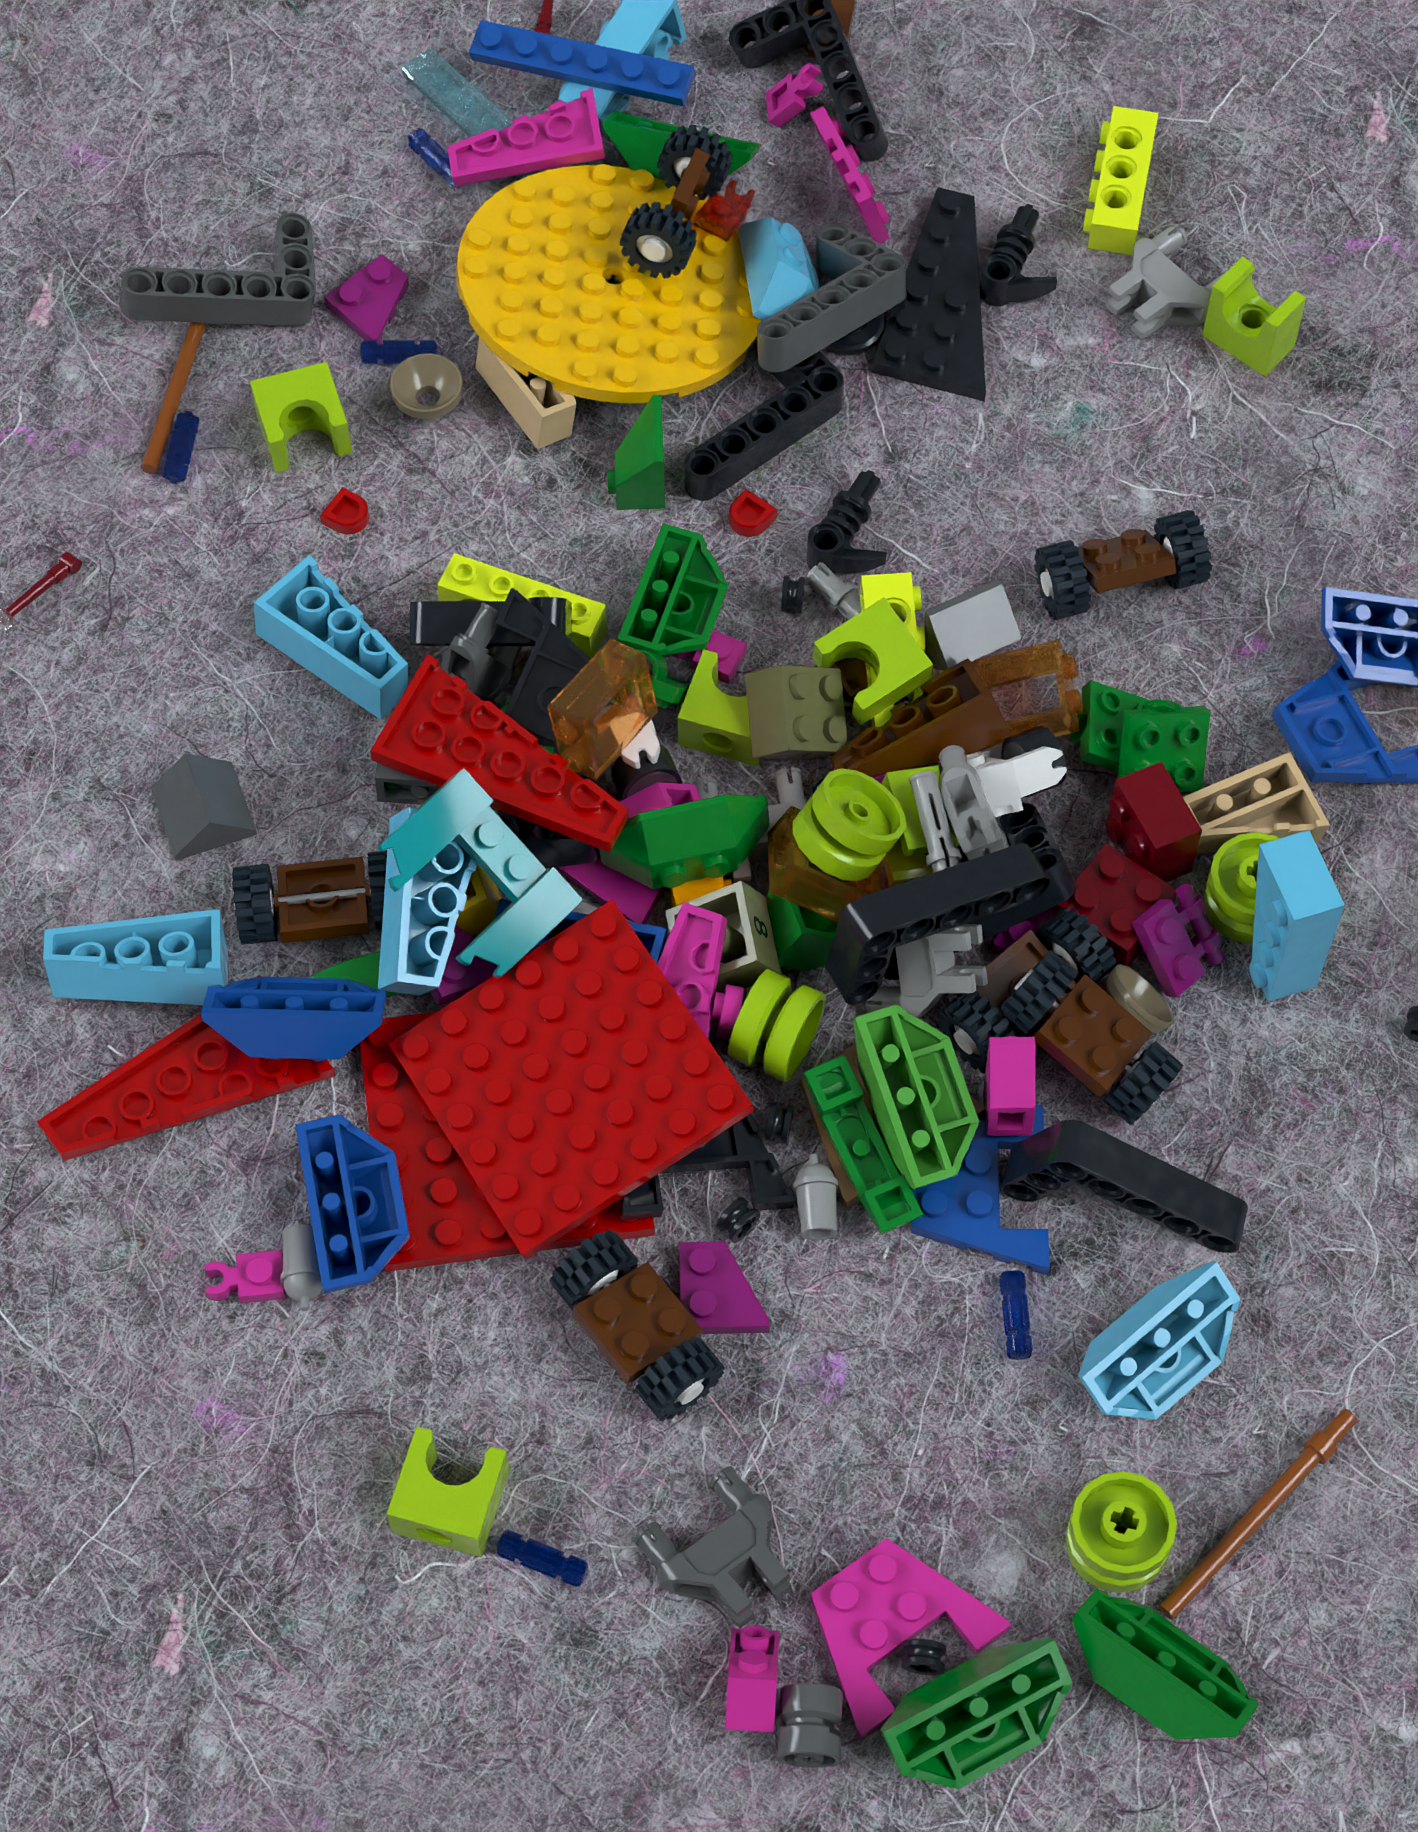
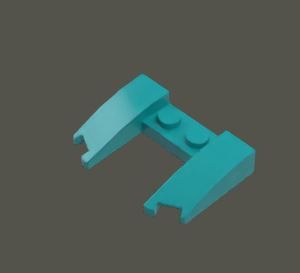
[378,768,583,978]

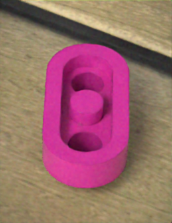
[710,984,744,1040]

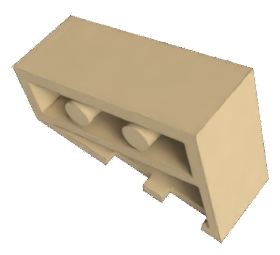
[476,337,576,449]
[1183,752,1330,854]

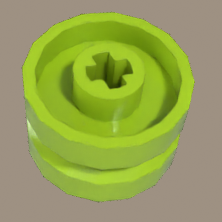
[793,768,906,881]
[1203,832,1279,945]
[728,969,826,1082]
[1065,1471,1177,1593]

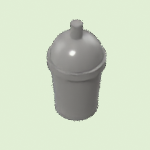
[793,1154,838,1240]
[280,1224,323,1311]

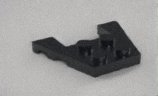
[495,588,612,757]
[620,1114,796,1220]

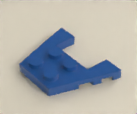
[1272,661,1418,783]
[910,1105,1050,1274]

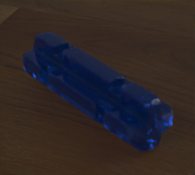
[408,128,455,187]
[360,340,438,364]
[162,411,200,484]
[1000,1270,1033,1360]
[496,1530,588,1587]

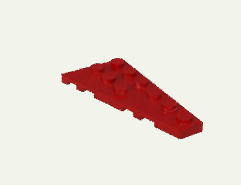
[370,654,628,852]
[37,975,336,1161]

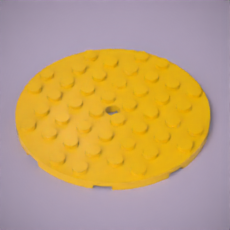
[456,164,761,403]

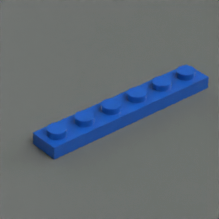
[469,20,696,107]

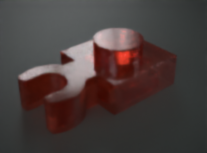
[694,180,755,242]

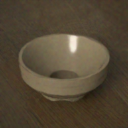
[390,353,463,419]
[1105,964,1174,1034]

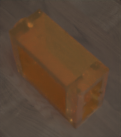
[547,638,658,780]
[971,639,1083,751]
[767,806,881,922]

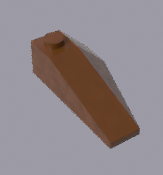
[830,658,1011,777]

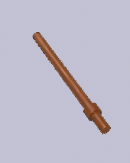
[141,322,206,474]
[1159,1408,1358,1620]

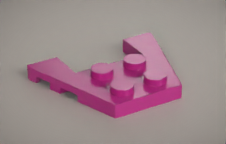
[810,1538,1011,1740]

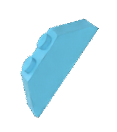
[738,217,820,321]
[1078,1261,1241,1420]

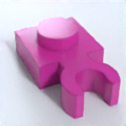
[765,63,823,128]
[671,630,747,684]
[205,1250,286,1304]

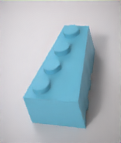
[558,0,687,136]
[254,555,408,720]
[378,807,477,996]
[1249,830,1345,1002]
[43,909,228,1005]

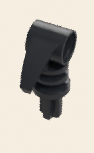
[980,204,1057,307]
[807,470,887,574]

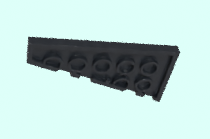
[871,187,986,402]

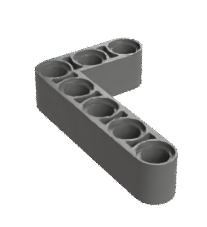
[119,213,316,326]
[757,222,906,372]

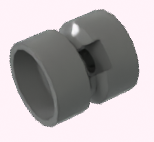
[777,1683,843,1768]

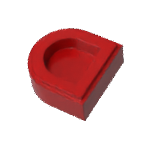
[320,487,369,535]
[729,489,778,537]

